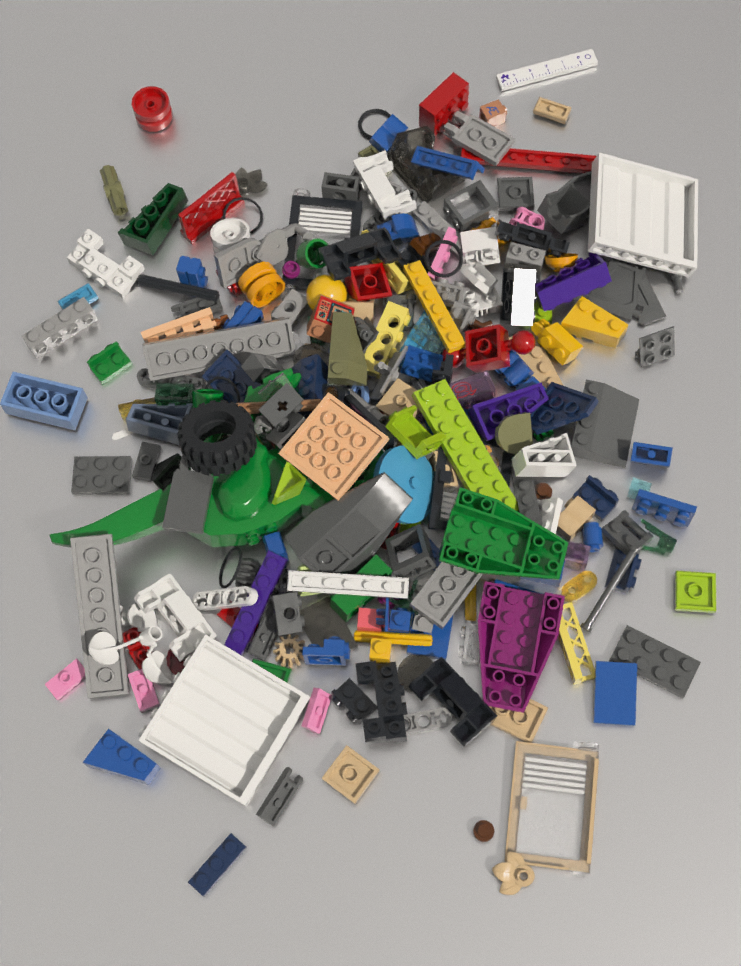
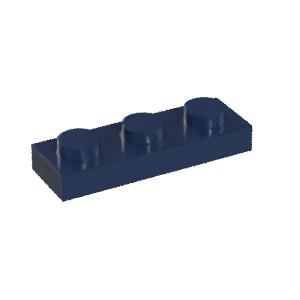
[188,833,247,897]

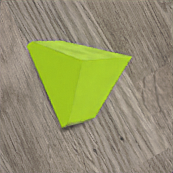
[272,462,307,505]

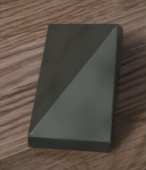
[152,453,181,491]

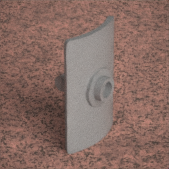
[370,345,408,400]

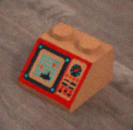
[307,294,355,343]

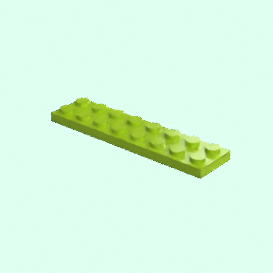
[412,379,519,512]

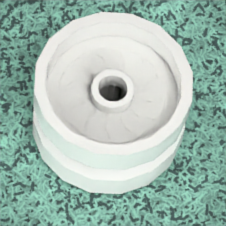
[210,218,250,254]

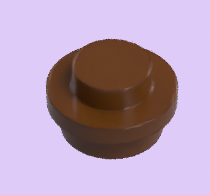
[534,483,552,500]
[473,820,494,842]

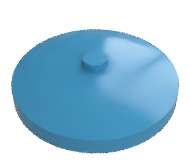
[373,445,434,524]

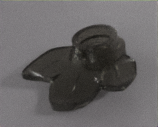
[236,168,268,195]

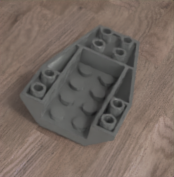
[285,472,413,575]

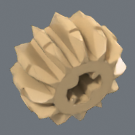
[273,634,305,669]

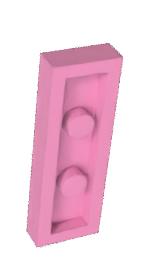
[428,227,458,281]

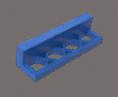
[411,146,485,180]

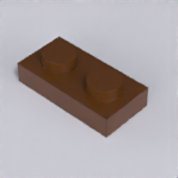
[410,232,441,256]

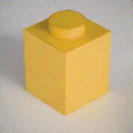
[369,638,392,664]

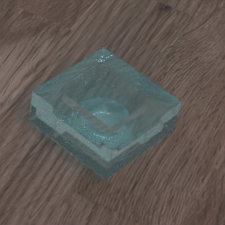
[627,477,652,500]

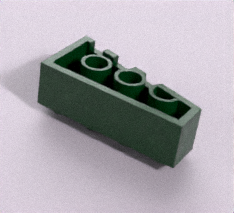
[117,183,188,255]

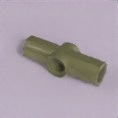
[100,165,128,216]

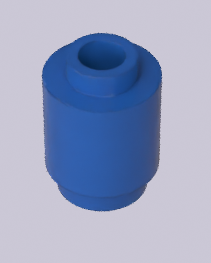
[582,522,603,552]

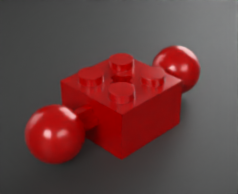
[442,324,535,373]

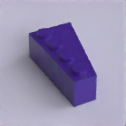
[535,252,612,311]

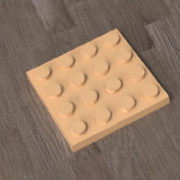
[278,392,389,501]

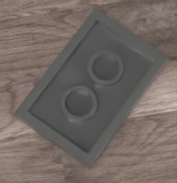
[71,456,132,494]

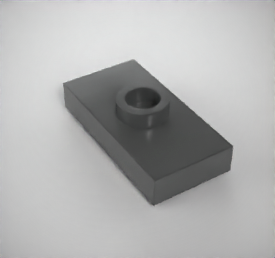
[132,442,161,482]

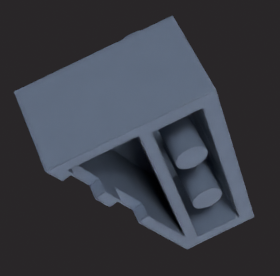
[126,403,192,445]

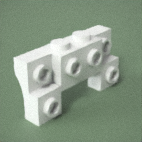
[353,150,417,219]
[67,229,145,299]
[133,574,217,662]

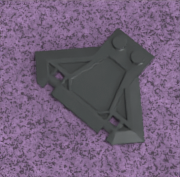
[573,258,666,326]

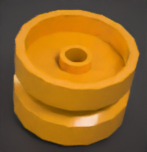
[238,262,285,308]

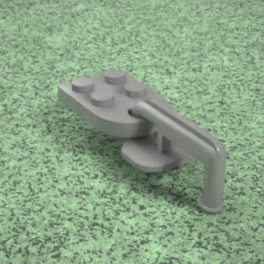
[214,223,313,288]

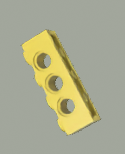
[364,301,411,379]

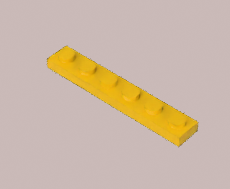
[403,260,466,353]

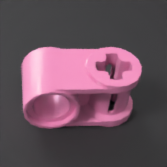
[509,207,545,230]

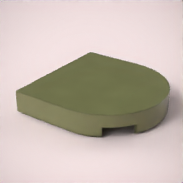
[495,412,533,454]

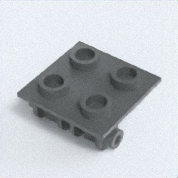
[354,317,379,354]
[635,326,675,367]

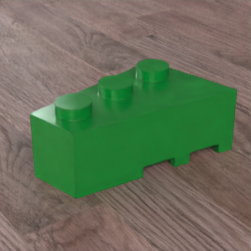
[330,554,393,622]

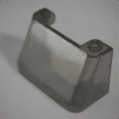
[387,126,467,203]

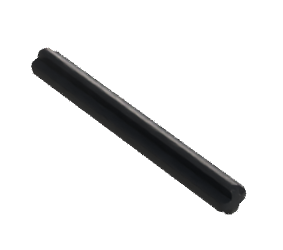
[137,274,220,301]

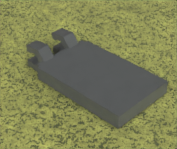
[162,456,214,534]

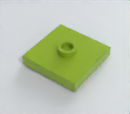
[675,571,716,613]

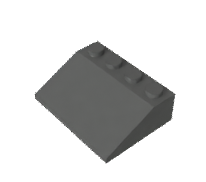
[571,379,639,468]

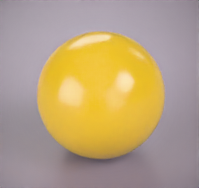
[306,275,347,310]

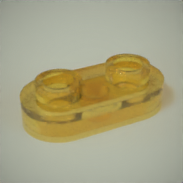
[561,571,597,603]

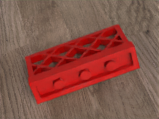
[178,172,245,245]

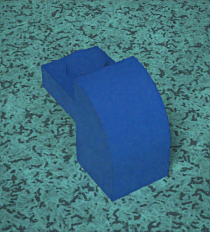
[377,213,420,243]

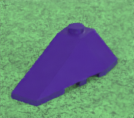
[468,382,548,441]

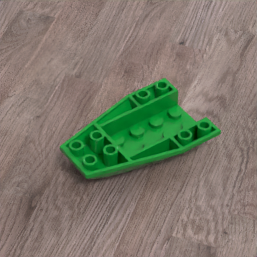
[438,487,569,580]

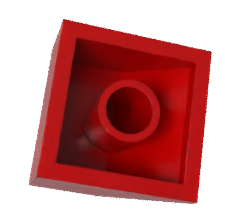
[344,263,392,302]

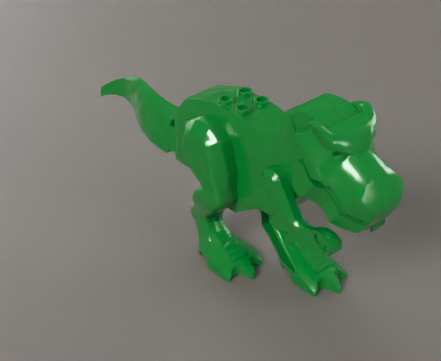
[49,368,384,547]

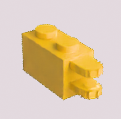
[530,319,583,366]

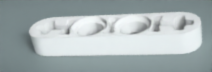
[192,586,258,611]

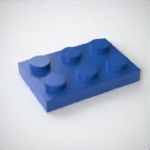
[631,489,697,527]

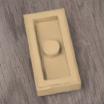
[533,97,572,124]

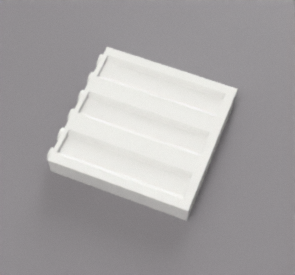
[588,153,698,277]
[139,634,310,806]

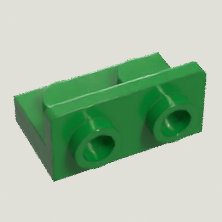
[87,341,133,385]

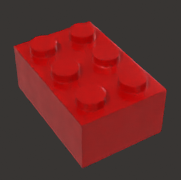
[419,72,469,137]

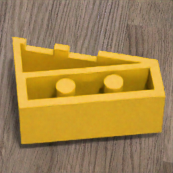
[561,296,629,348]

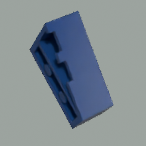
[83,728,161,785]

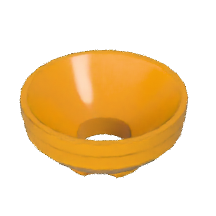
[545,253,578,272]

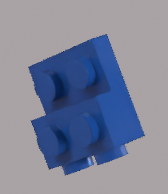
[303,636,350,666]

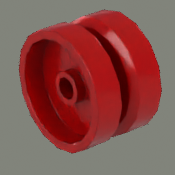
[131,86,173,132]

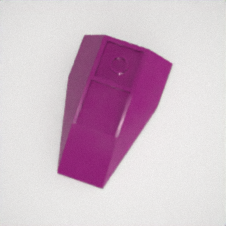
[478,581,565,713]

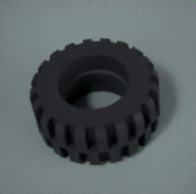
[177,400,257,476]

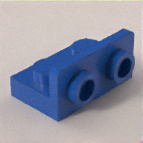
[400,345,443,382]

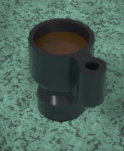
[323,385,350,406]

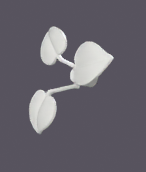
[88,603,173,684]

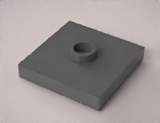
[497,177,535,211]

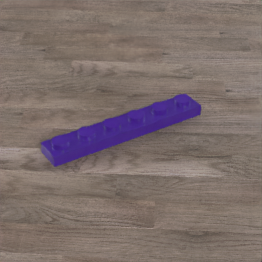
[224,550,288,656]

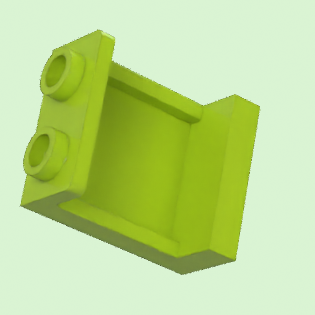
[385,405,447,459]

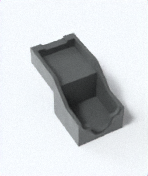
[537,171,592,234]

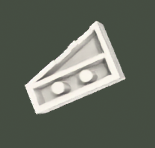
[511,433,577,477]

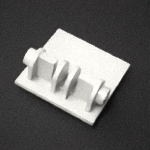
[460,227,500,267]
[464,286,503,317]

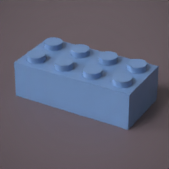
[0,372,88,430]

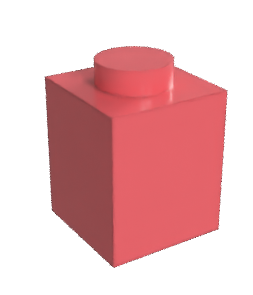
[357,608,385,632]

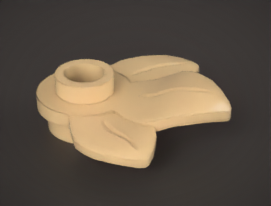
[492,851,535,895]

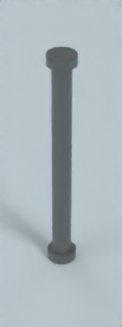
[580,545,641,633]

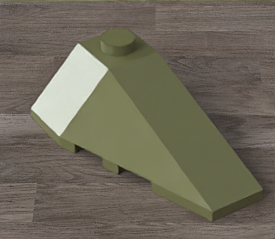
[328,312,368,386]

